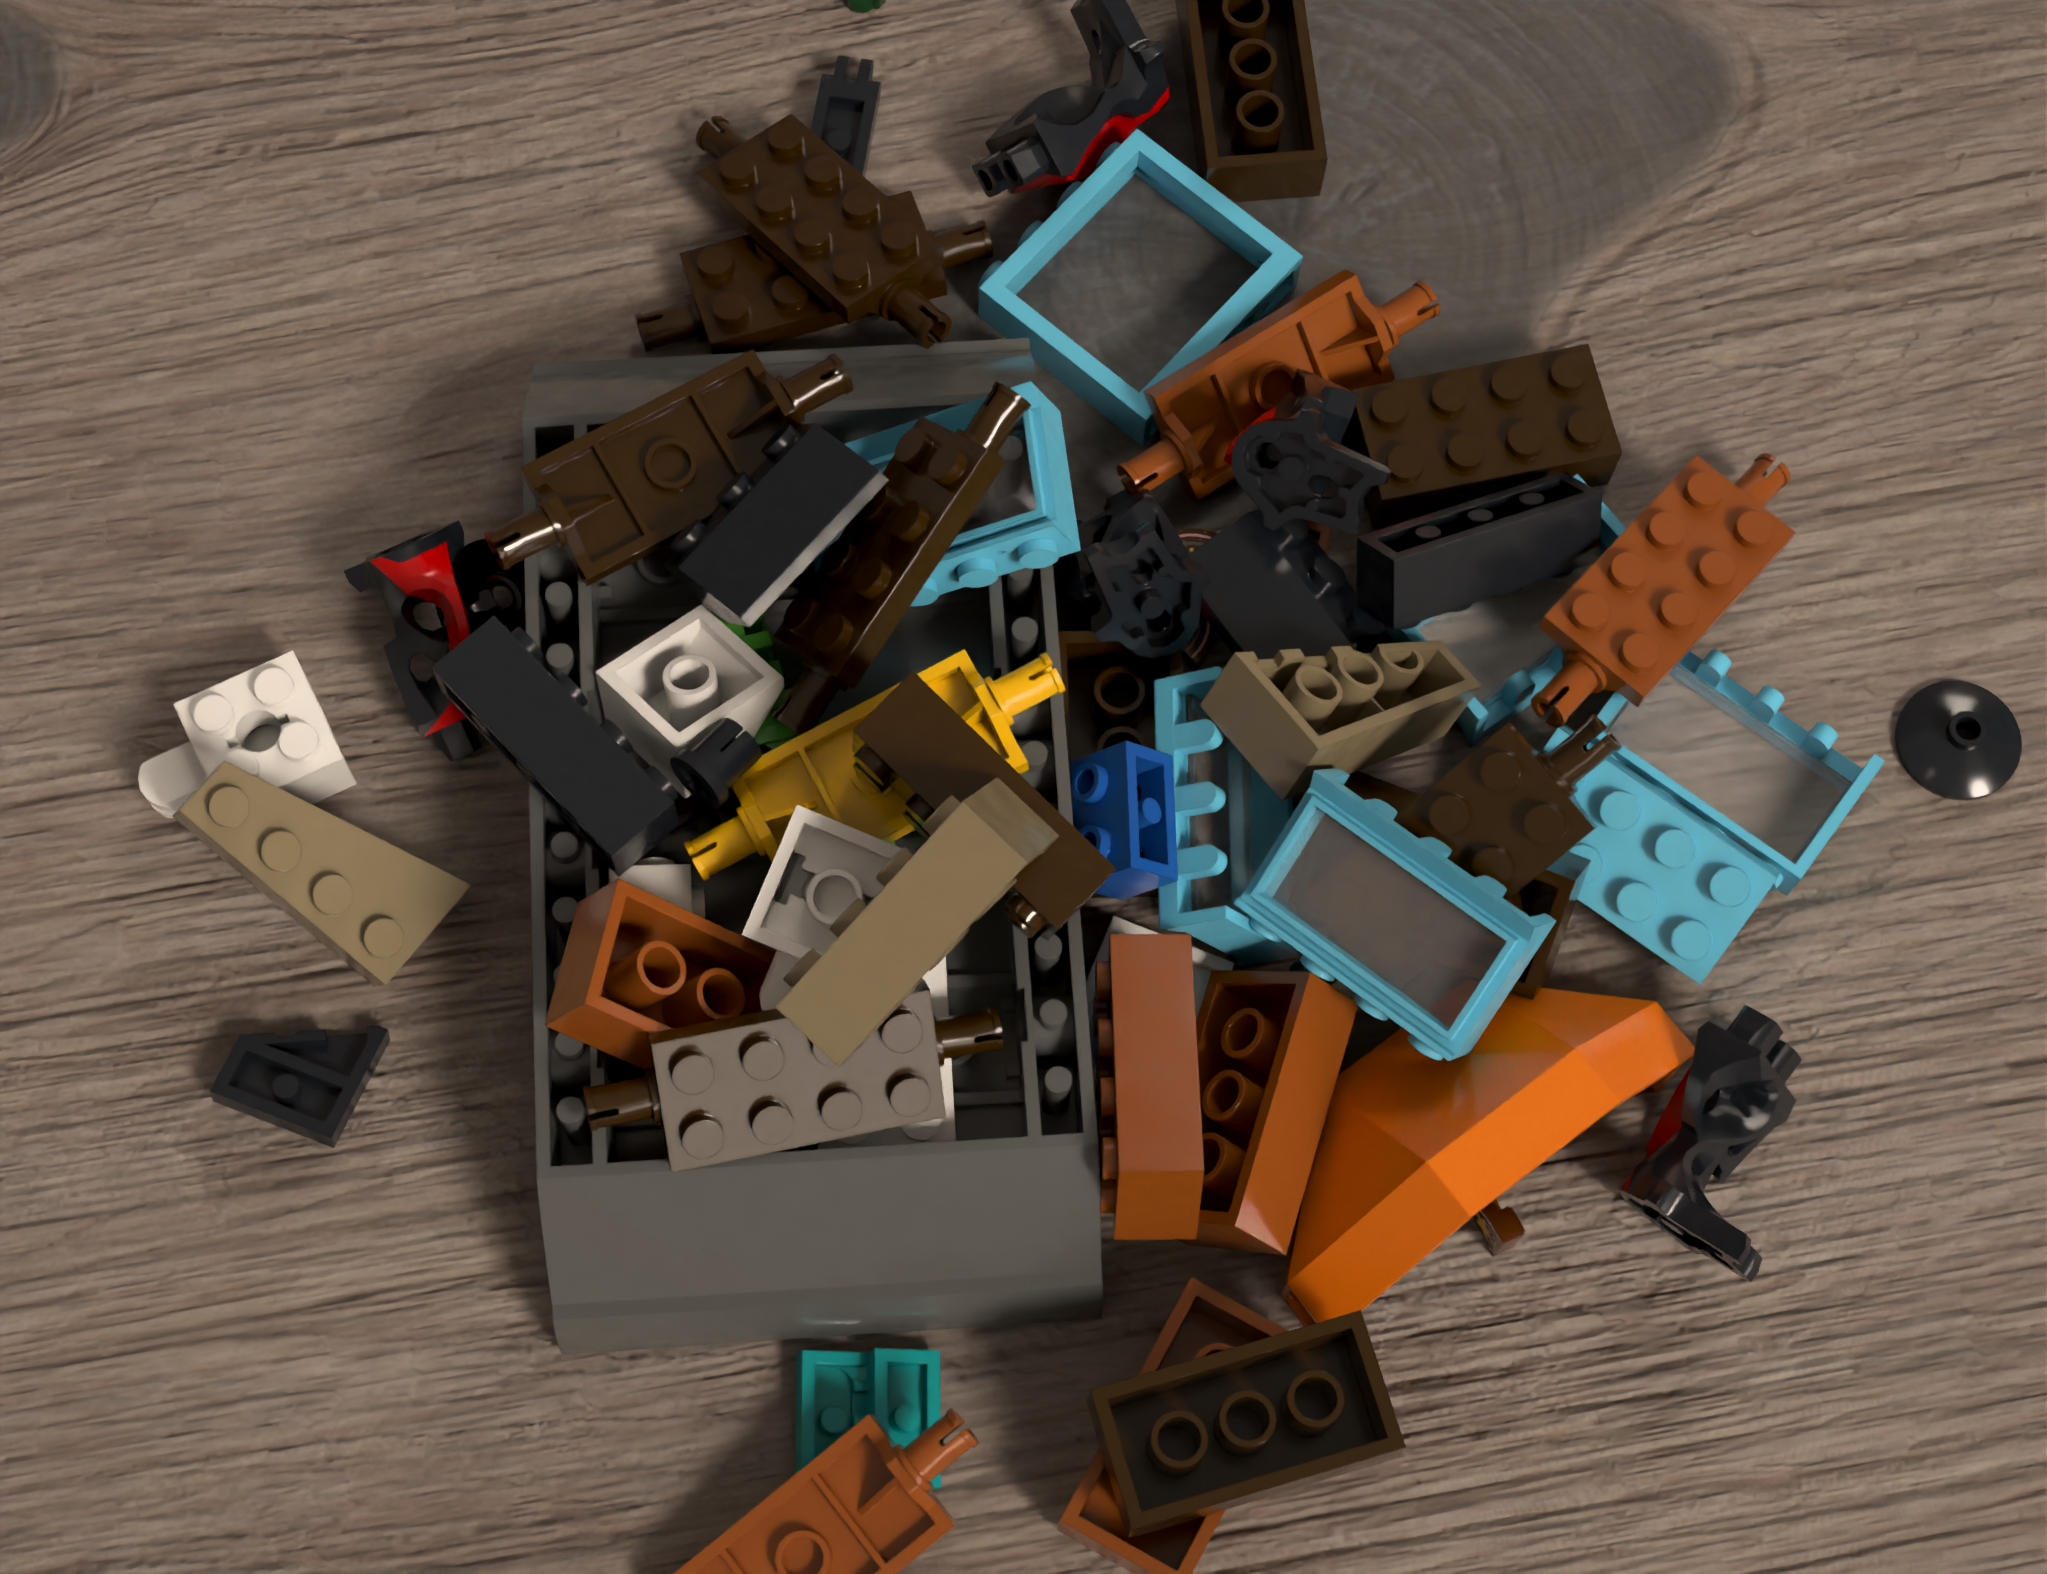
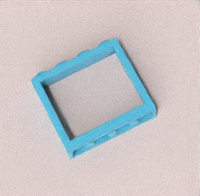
[978,129,1303,447]

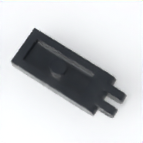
[811,55,881,177]

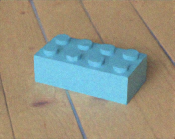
[1543,725,1780,985]

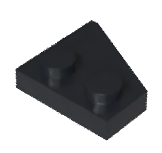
[210,1026,390,1148]

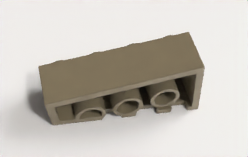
[1200,640,1481,801]
[173,761,471,986]
[775,777,1059,1067]

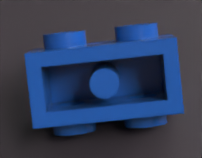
[1070,741,1178,900]

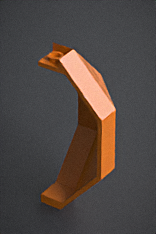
[1280,979,1695,1327]

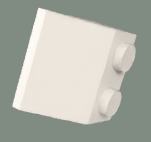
[595,604,785,799]

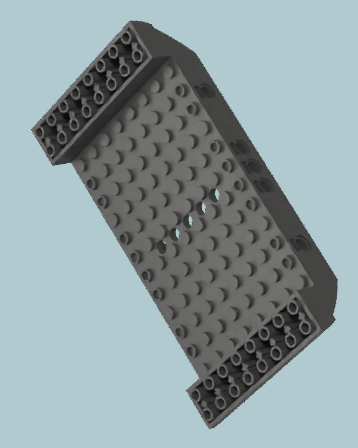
[522,338,1103,1354]

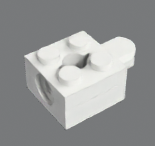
[138,650,357,818]
[742,805,914,1011]

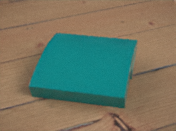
[795,1348,941,1490]

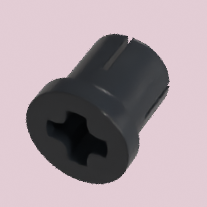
[670,718,762,809]

